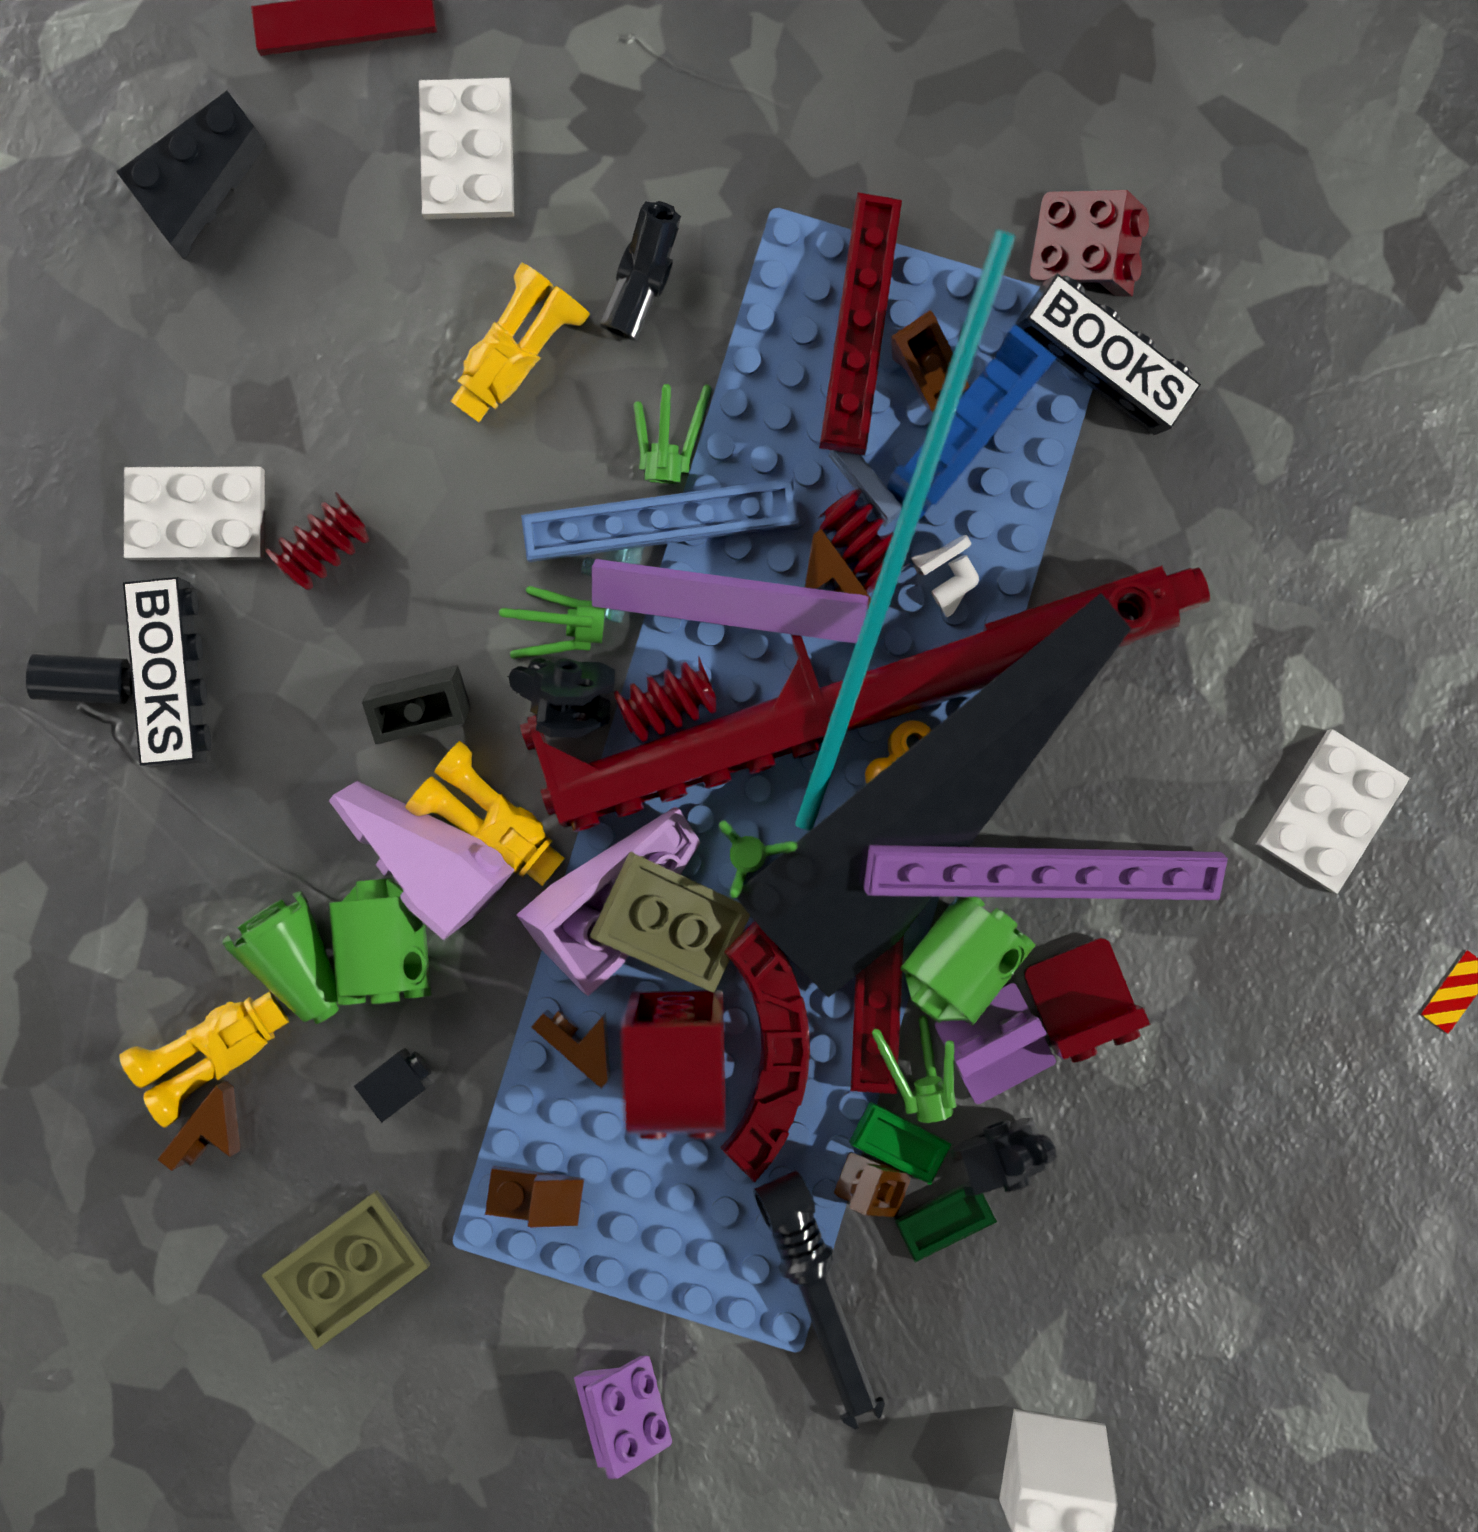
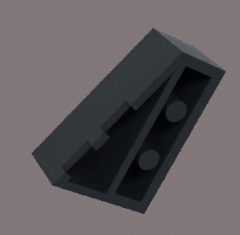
[116,90,266,260]

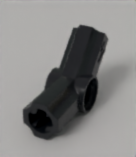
[600,201,681,342]

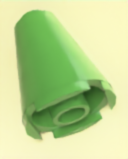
[222,891,339,1024]

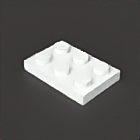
[419,78,514,219]
[124,467,265,560]
[1256,729,1410,894]

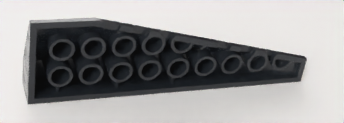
[737,593,1131,998]

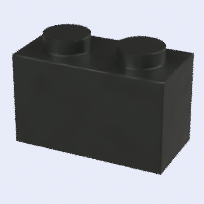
[362,665,471,745]

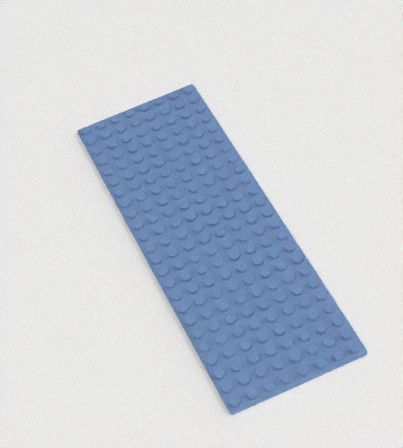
[453,208,1093,1352]

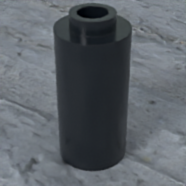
[26,654,133,704]

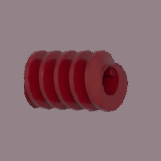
[818,488,910,593]
[266,491,369,590]
[614,656,717,742]

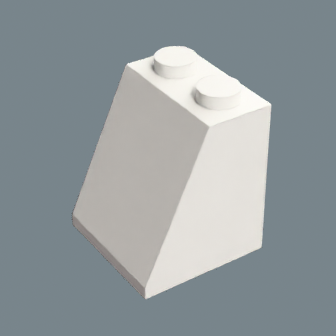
[999,1409,1117,1532]

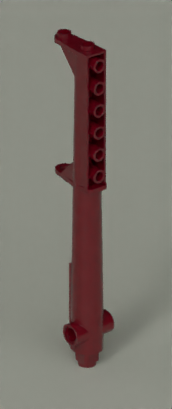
[520,566,1210,832]

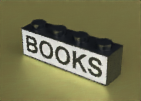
[1015,273,1201,435]
[123,577,211,767]

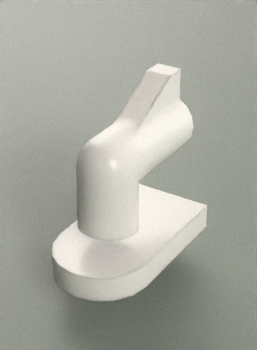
[911,535,979,617]

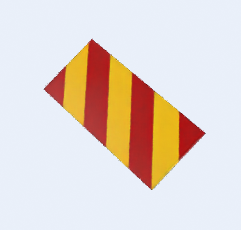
[1421,950,1478,1034]

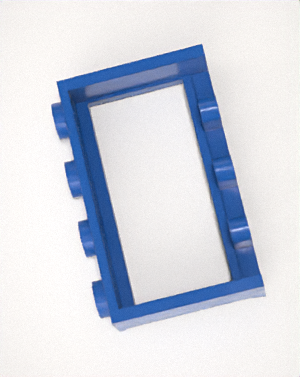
[887,324,1056,519]

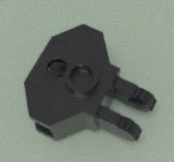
[507,657,615,738]
[950,1117,1057,1196]

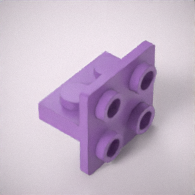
[934,982,1056,1104]
[574,1356,672,1479]

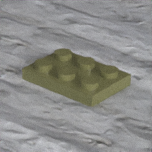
[590,851,750,993]
[262,1190,431,1351]

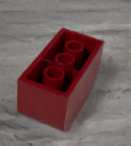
[622,990,725,1140]

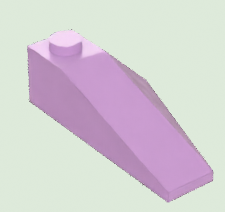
[329,781,514,940]
[517,807,701,996]

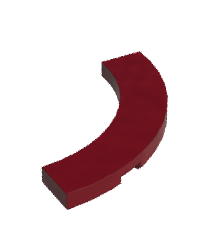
[720,921,810,1183]

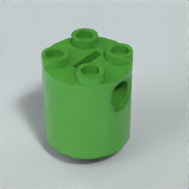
[329,878,432,1005]
[901,897,1035,1026]

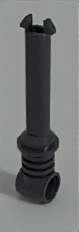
[753,1170,885,1430]

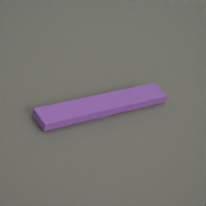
[592,559,869,643]

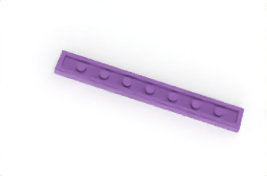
[864,845,1228,900]

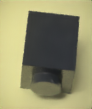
[354,1048,433,1123]

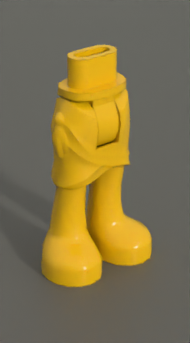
[450,262,590,422]
[405,741,565,886]
[119,991,289,1128]

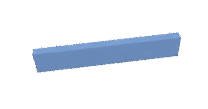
[521,478,799,562]

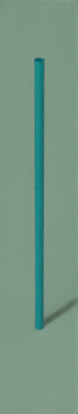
[795,230,1015,831]

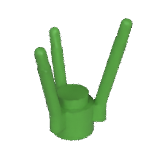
[634,384,712,484]
[499,586,605,659]
[719,821,797,898]
[872,1015,957,1123]

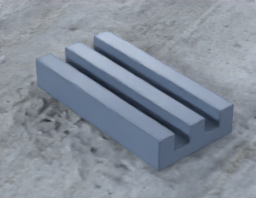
[829,450,901,527]

